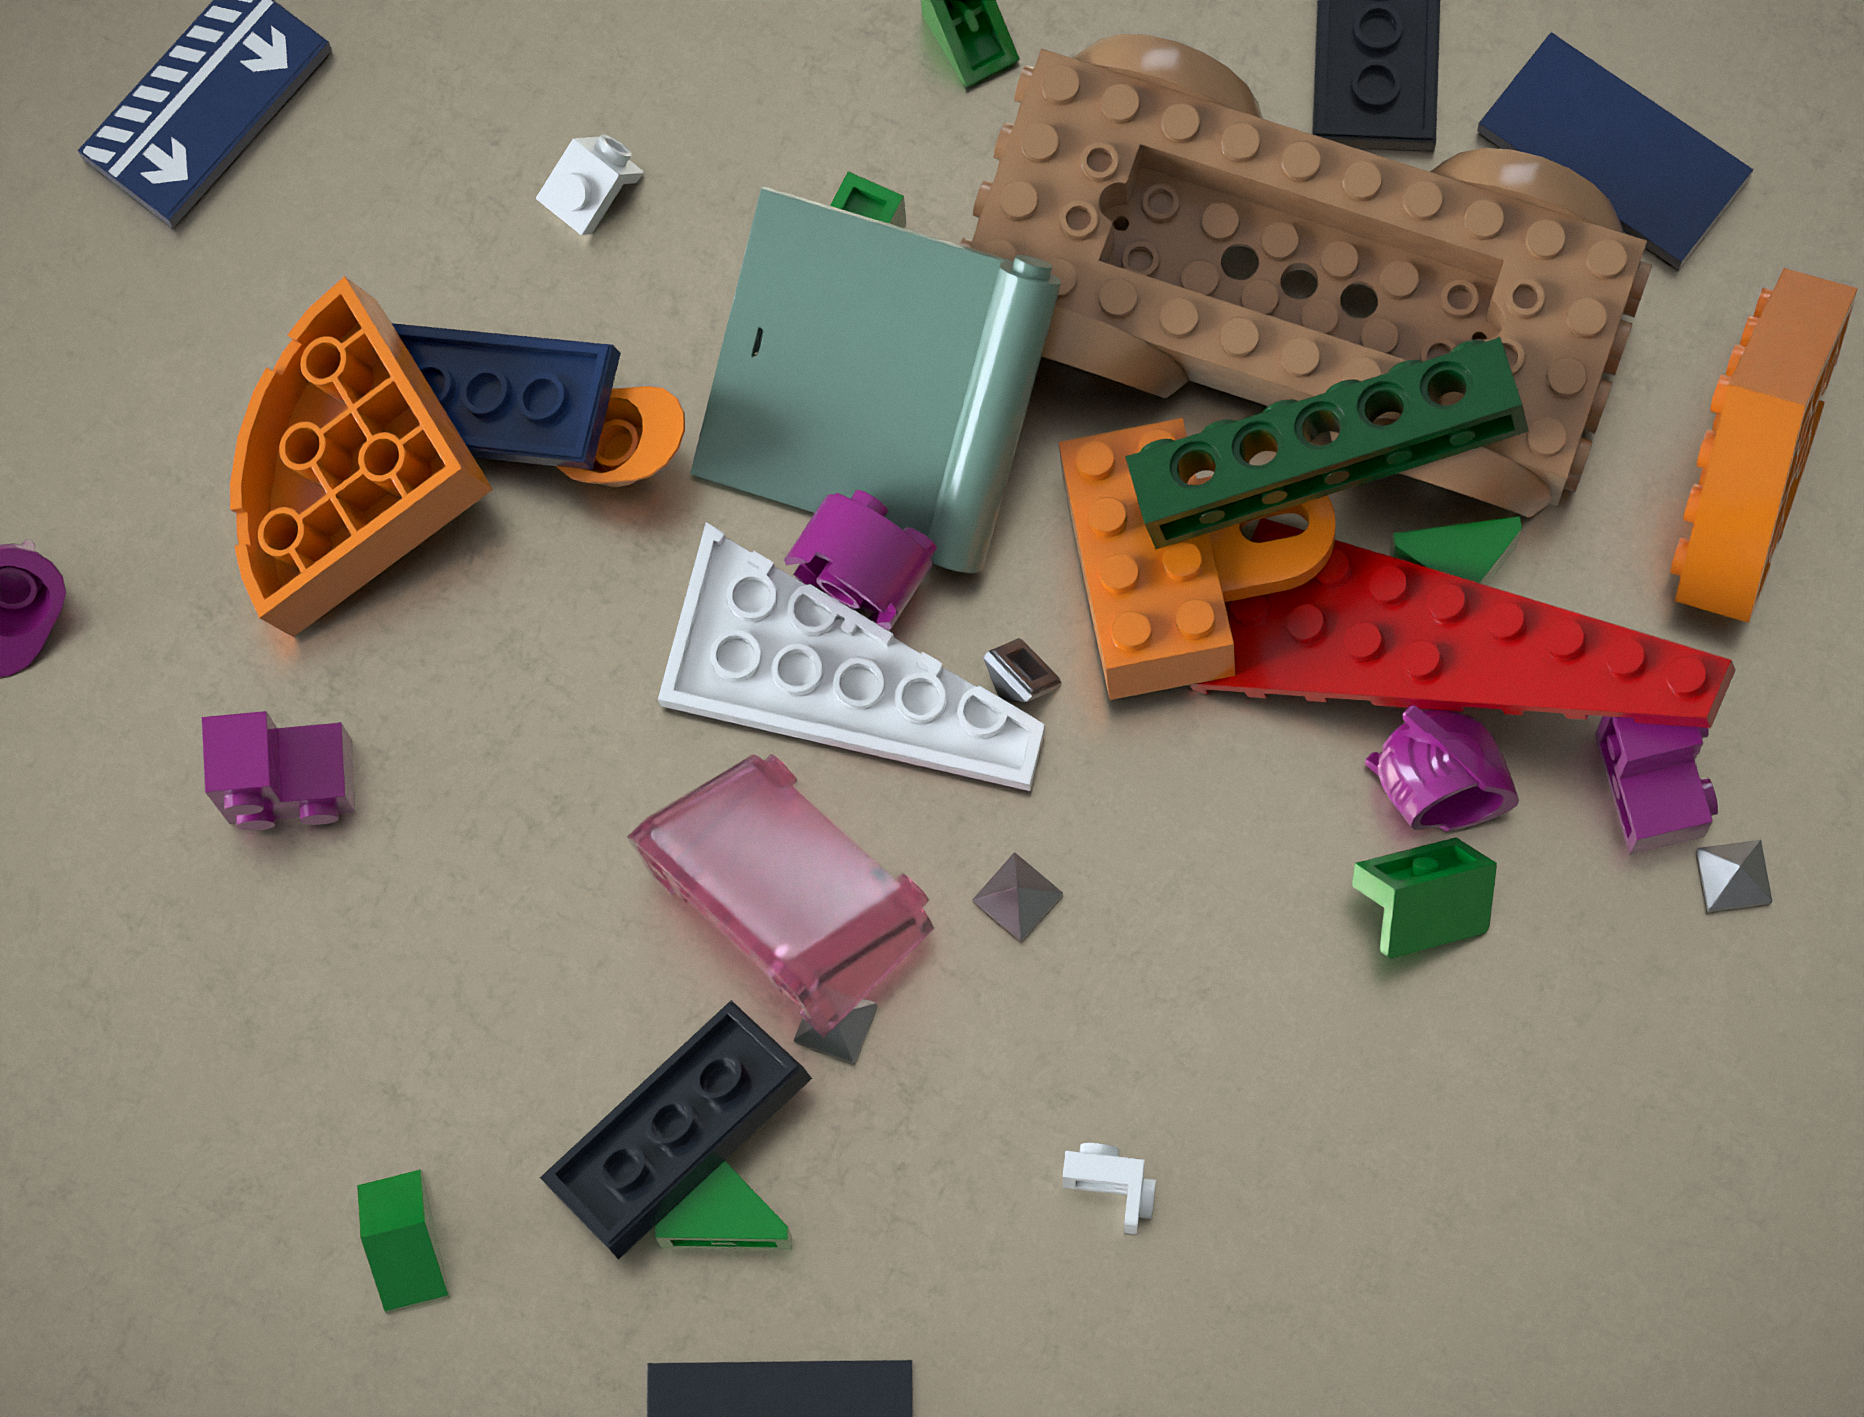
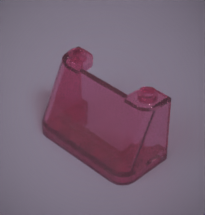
[627,754,934,1038]

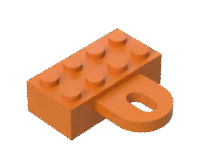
[1058,418,1336,700]

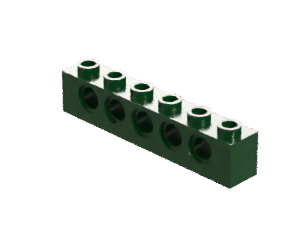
[1125,337,1529,549]

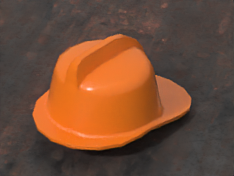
[557,386,685,488]

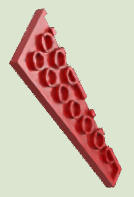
[1190,518,1736,728]

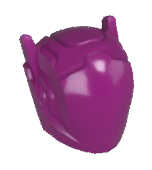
[1365,705,1519,832]

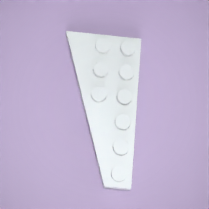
[658,522,1045,791]

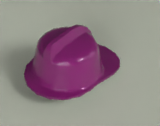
[0,539,66,677]

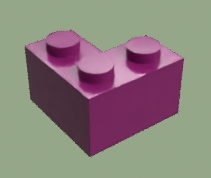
[202,711,356,831]
[1595,716,1718,855]

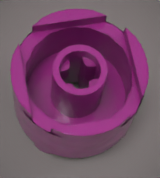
[784,490,937,630]

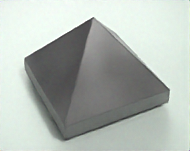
[983,638,1062,702]
[1696,840,1773,912]
[972,852,1063,942]
[794,981,878,1065]

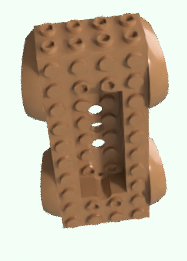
[959,34,1652,518]

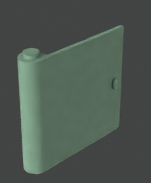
[690,186,1061,573]

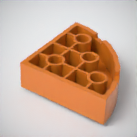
[1670,268,1858,623]
[230,276,493,637]

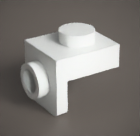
[536,135,644,235]
[1063,1143,1156,1235]

